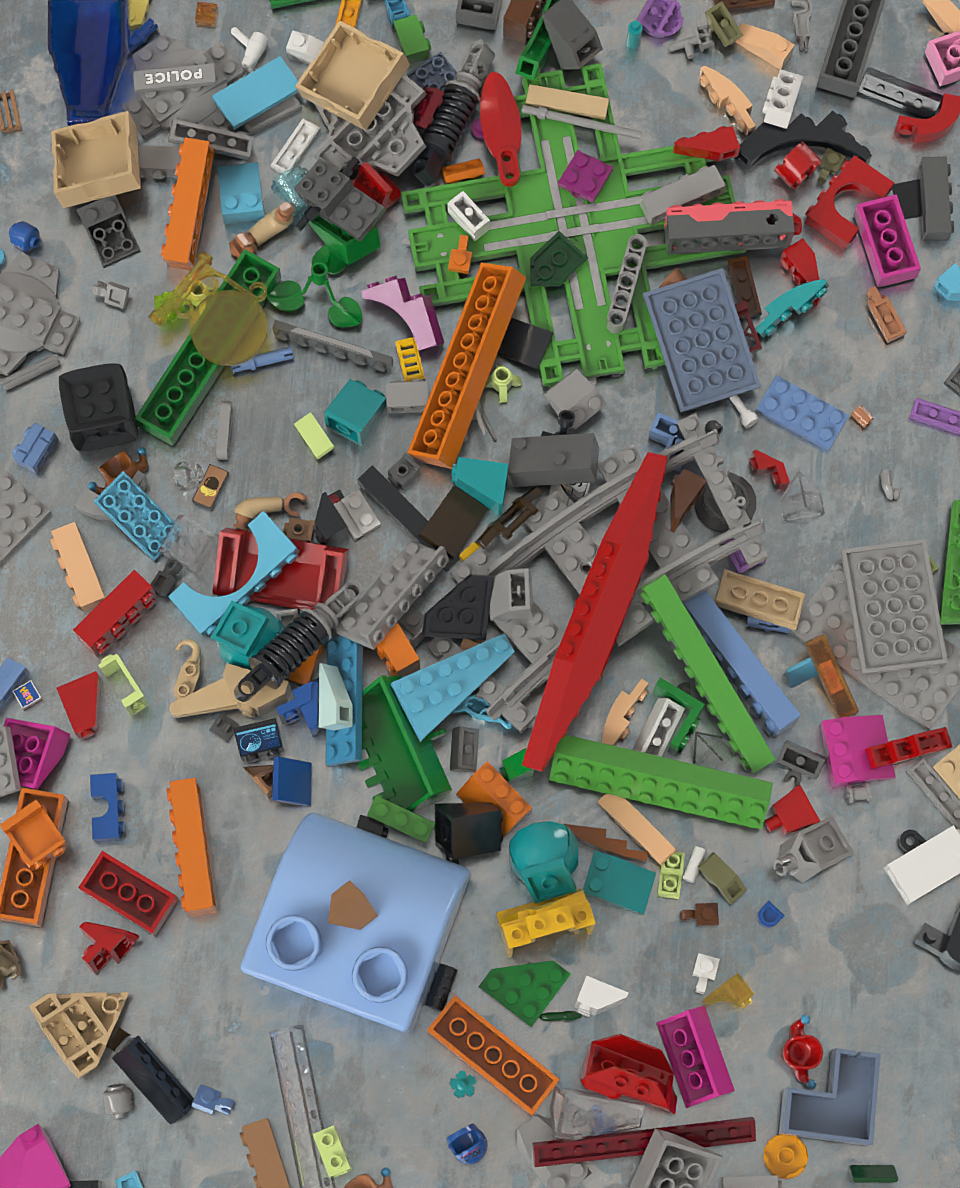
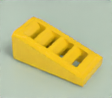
[395,337,425,382]

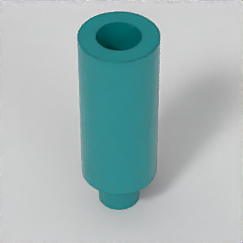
[626,20,643,49]

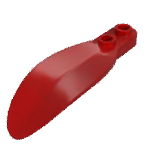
[480,72,522,187]

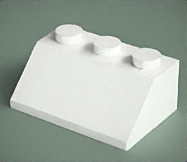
[574,976,628,1017]

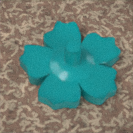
[449,1071,477,1098]

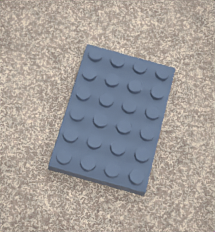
[643,268,761,413]

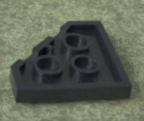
[422,574,493,640]

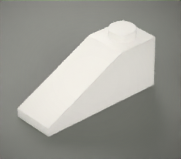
[286,30,324,65]

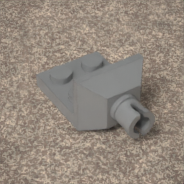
[773,816,854,883]

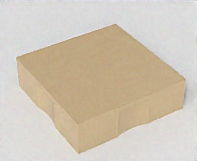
[295,20,410,131]
[51,111,141,208]

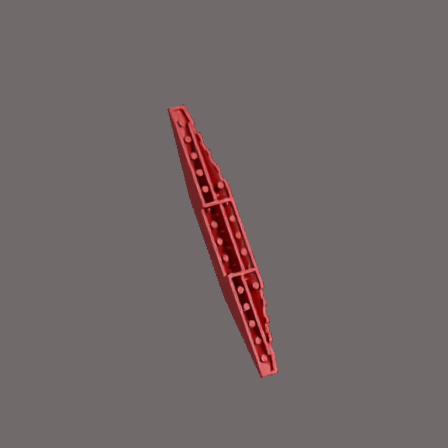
[522,452,668,772]

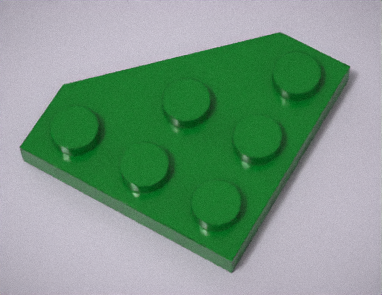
[478,960,571,1027]

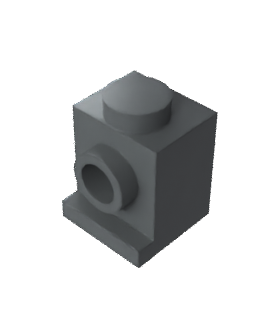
[388,453,421,490]

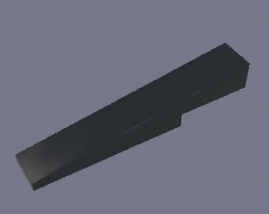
[357,465,461,571]

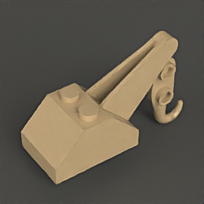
[169,639,292,718]

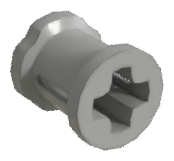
[846,782,872,803]

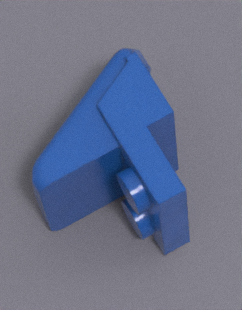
[276,678,320,736]

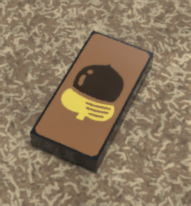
[192,464,229,511]

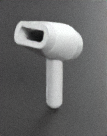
[231,27,268,72]

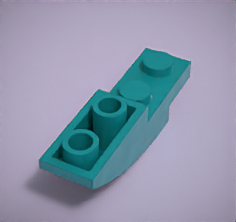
[755,279,829,338]

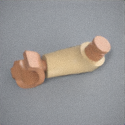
[229,202,294,258]
[233,492,308,531]

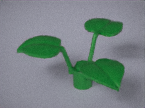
[267,245,362,328]

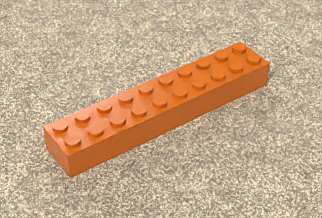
[407,262,526,469]

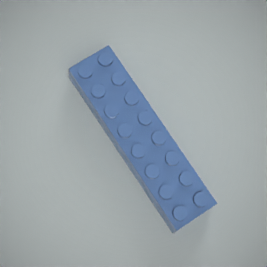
[683,591,801,738]

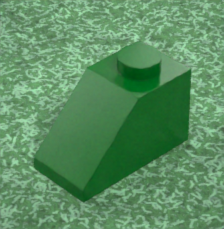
[499,748,534,784]

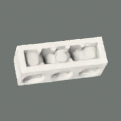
[762,69,803,129]

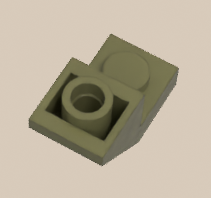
[697,852,747,905]

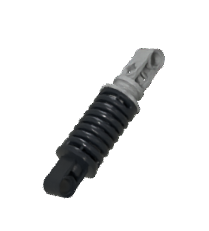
[411,39,495,186]
[234,580,363,702]

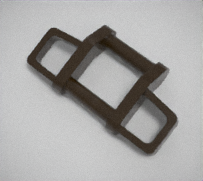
[475,486,544,549]

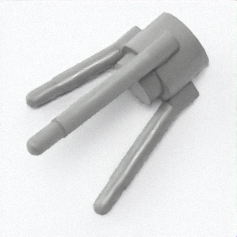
[464,400,497,441]

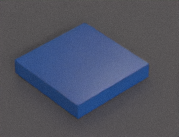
[273,757,312,806]

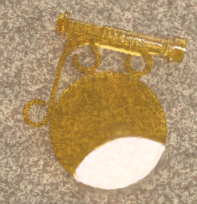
[148,251,268,366]

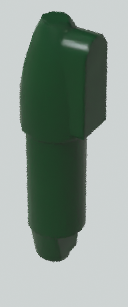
[539,1011,582,1021]

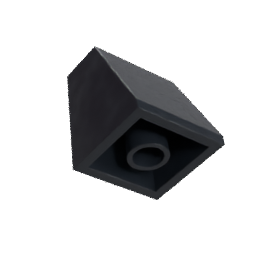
[435,803,503,860]

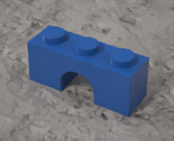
[90,773,125,843]

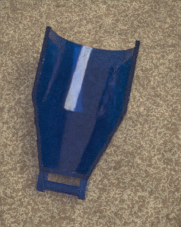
[48,0,130,126]

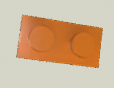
[441,158,485,183]

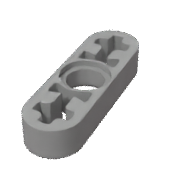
[216,401,233,460]

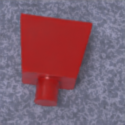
[764,785,820,835]

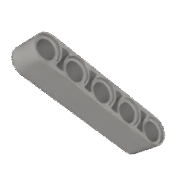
[606,234,647,334]

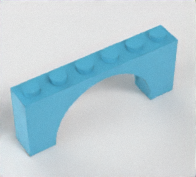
[168,511,300,637]

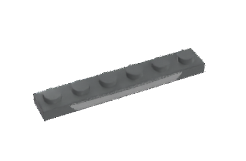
[272,320,393,372]

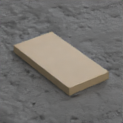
[715,569,806,631]

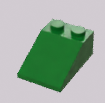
[308,215,380,265]

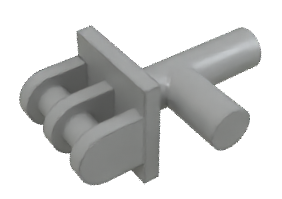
[669,25,714,59]

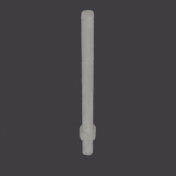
[522,105,642,140]

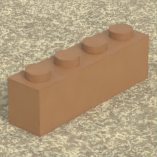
[239,1118,291,1188]

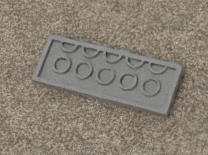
[335,540,449,650]

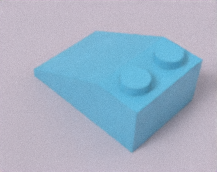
[218,162,265,225]

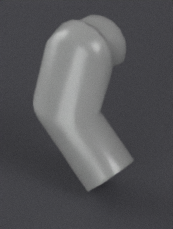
[880,469,900,500]

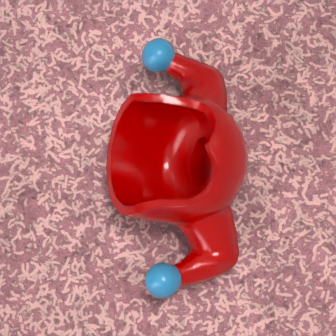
[783,1014,823,1089]

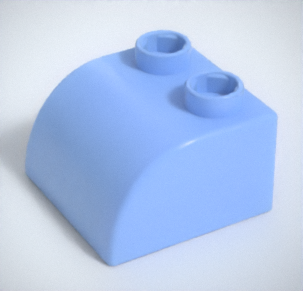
[240,812,471,1033]

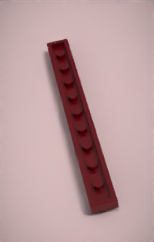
[532,1117,756,1167]

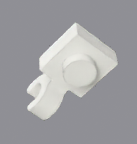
[692,953,720,994]

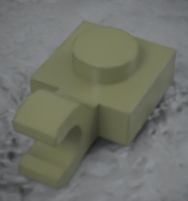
[817,148,846,184]

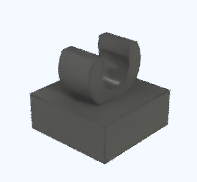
[209,713,239,743]

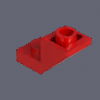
[749,450,790,490]

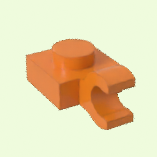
[448,235,472,274]

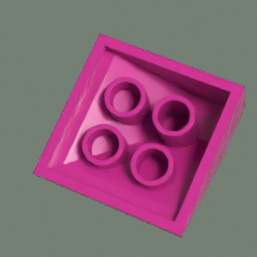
[3,718,70,789]
[0,1124,71,1188]

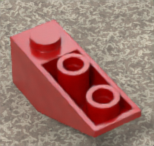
[673,126,740,161]
[781,238,822,306]

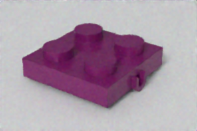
[558,150,613,203]

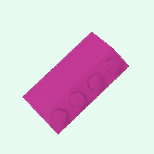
[657,1005,735,1108]

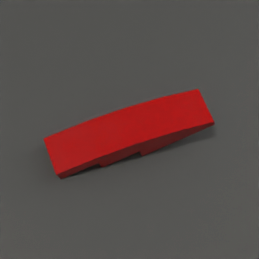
[865,727,953,770]

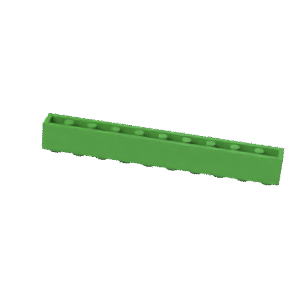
[640,574,776,773]

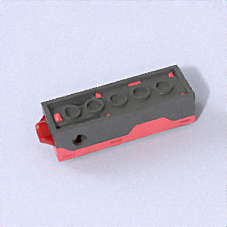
[664,199,802,255]

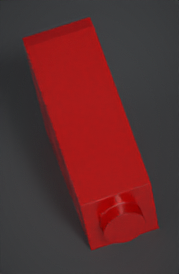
[56,671,101,739]

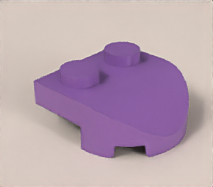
[636,0,684,38]

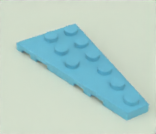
[391,633,515,742]

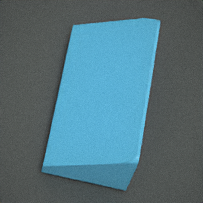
[784,656,820,688]

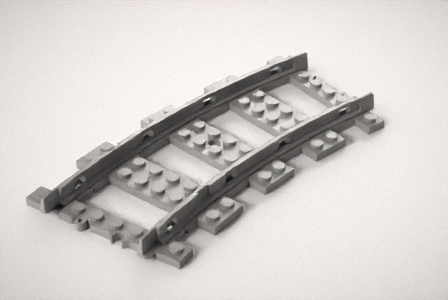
[399,413,768,733]

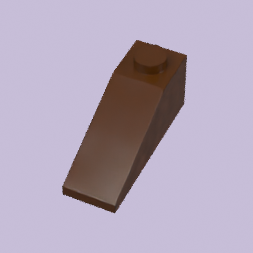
[670,468,707,533]

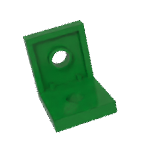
[653,677,705,756]

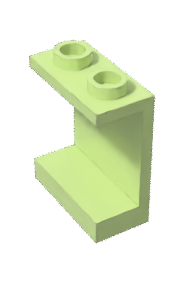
[99,654,149,716]
[313,1125,353,1179]

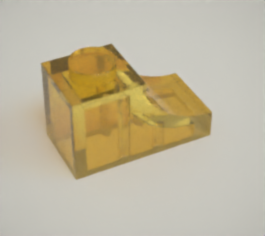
[701,973,754,1009]

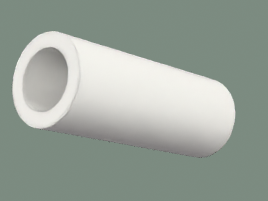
[682,846,707,883]

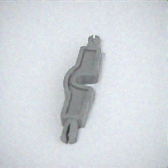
[791,0,813,51]

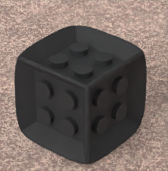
[59,363,138,451]

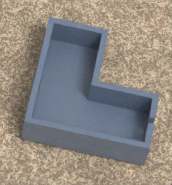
[779,1048,881,1146]

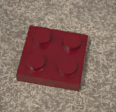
[413,87,444,129]

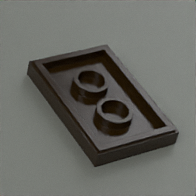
[419,484,488,559]

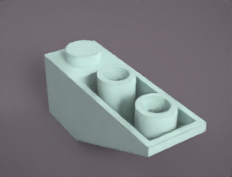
[319,663,353,731]

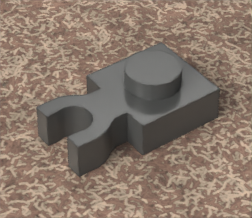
[150,559,183,597]

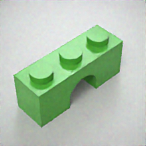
[367,795,436,843]

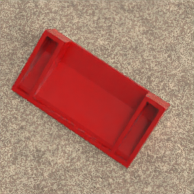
[212,527,349,610]

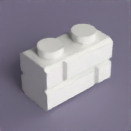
[448,191,490,241]

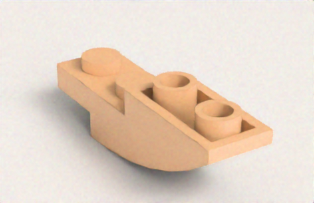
[699,66,756,137]
[601,679,649,746]

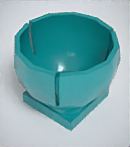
[210,601,284,670]
[509,821,579,903]

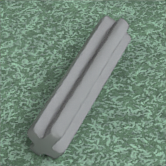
[1,354,60,390]

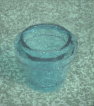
[271,166,309,214]

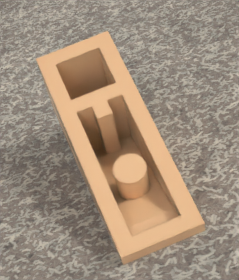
[734,23,795,70]

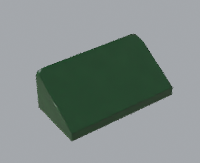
[849,1165,898,1183]

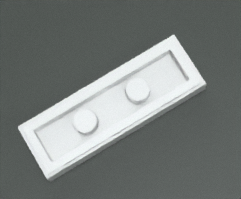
[270,118,321,178]

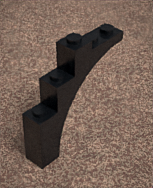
[736,111,872,169]

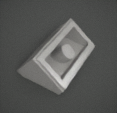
[450,726,479,772]

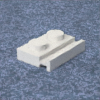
[334,489,381,541]

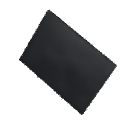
[892,179,922,219]
[497,317,553,369]

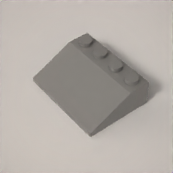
[629,1128,723,1188]

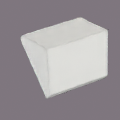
[276,609,299,628]

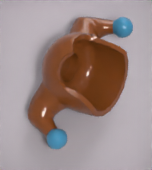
[88,447,148,495]

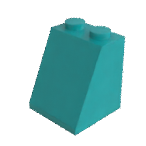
[324,379,387,446]
[452,457,509,516]

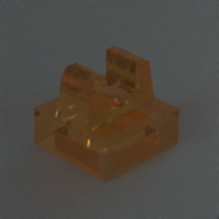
[195,2,218,25]

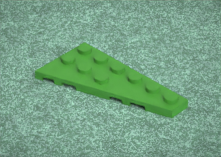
[940,500,960,625]

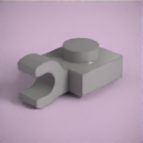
[92,281,130,309]

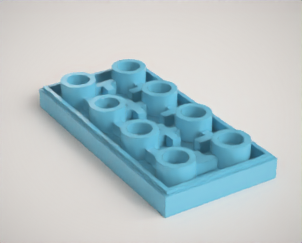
[212,56,298,130]
[93,471,183,561]

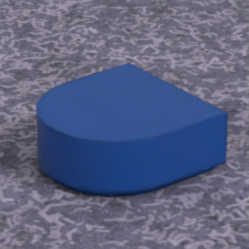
[758,900,785,928]

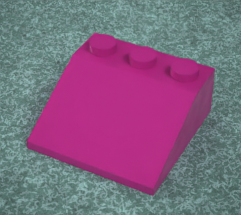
[819,715,896,788]

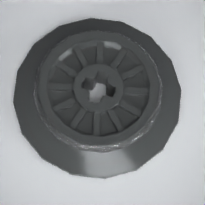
[694,472,756,532]

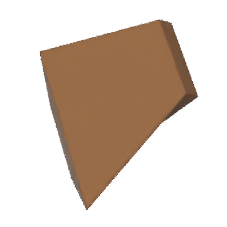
[243,765,274,799]
[328,880,378,930]

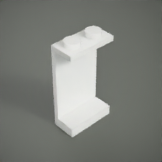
[884,825,960,905]

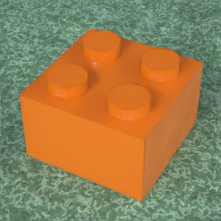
[375,623,420,677]

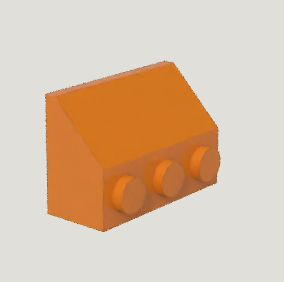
[456,761,532,839]

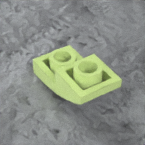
[294,412,335,459]
[657,852,685,900]

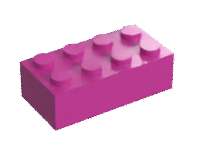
[854,194,921,288]

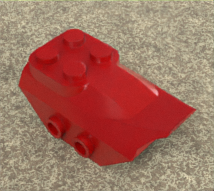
[581,1034,678,1115]

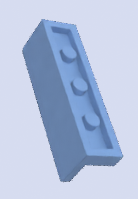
[0,658,29,710]

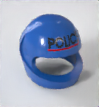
[446,1123,488,1165]

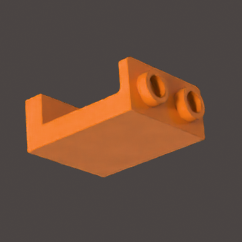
[0,800,69,871]

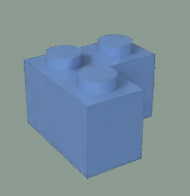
[649,412,684,472]

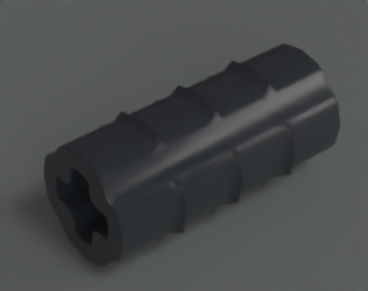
[424,963,458,1012]

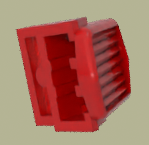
[351,162,401,209]
[79,922,139,975]

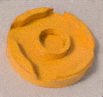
[763,1134,808,1179]

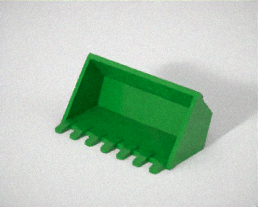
[358,675,452,813]

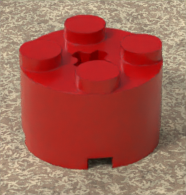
[774,142,822,190]

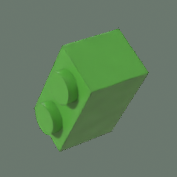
[393,15,432,64]

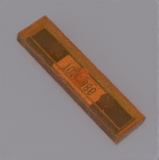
[804,634,859,718]

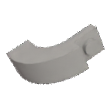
[75,471,148,521]

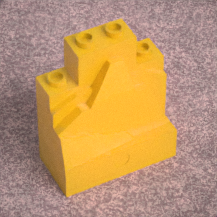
[496,888,596,958]

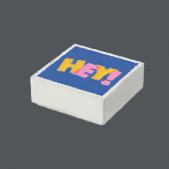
[12,680,42,710]

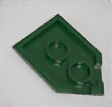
[530,231,589,286]

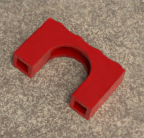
[805,155,895,251]

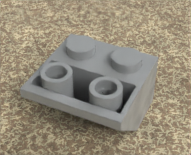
[490,568,533,621]

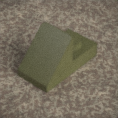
[705,1,743,47]

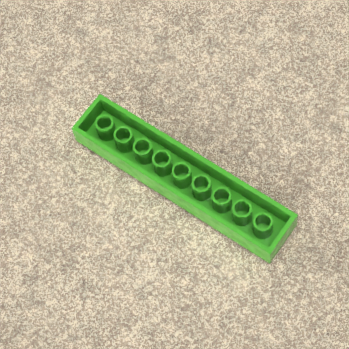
[549,735,773,830]

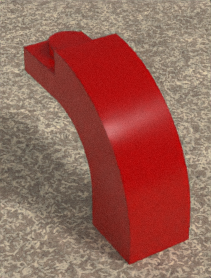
[895,93,960,143]

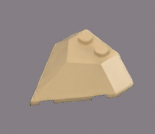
[29,992,129,1079]

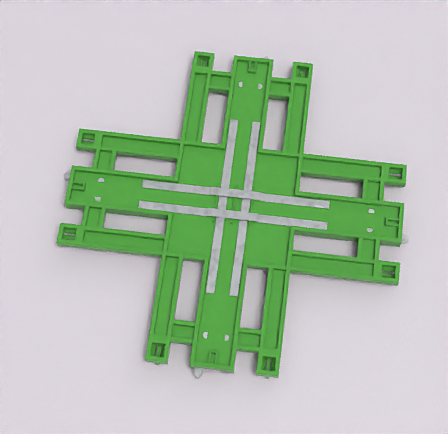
[401,63,746,387]

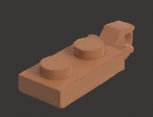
[866,286,907,343]

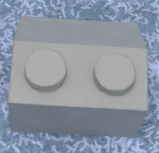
[544,368,607,430]

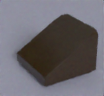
[106,1026,132,1053]

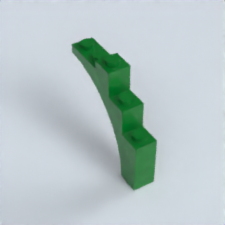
[515,0,573,80]

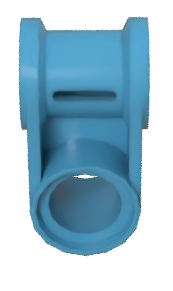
[384,0,410,27]

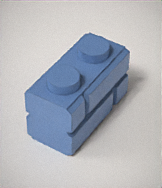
[12,423,58,474]

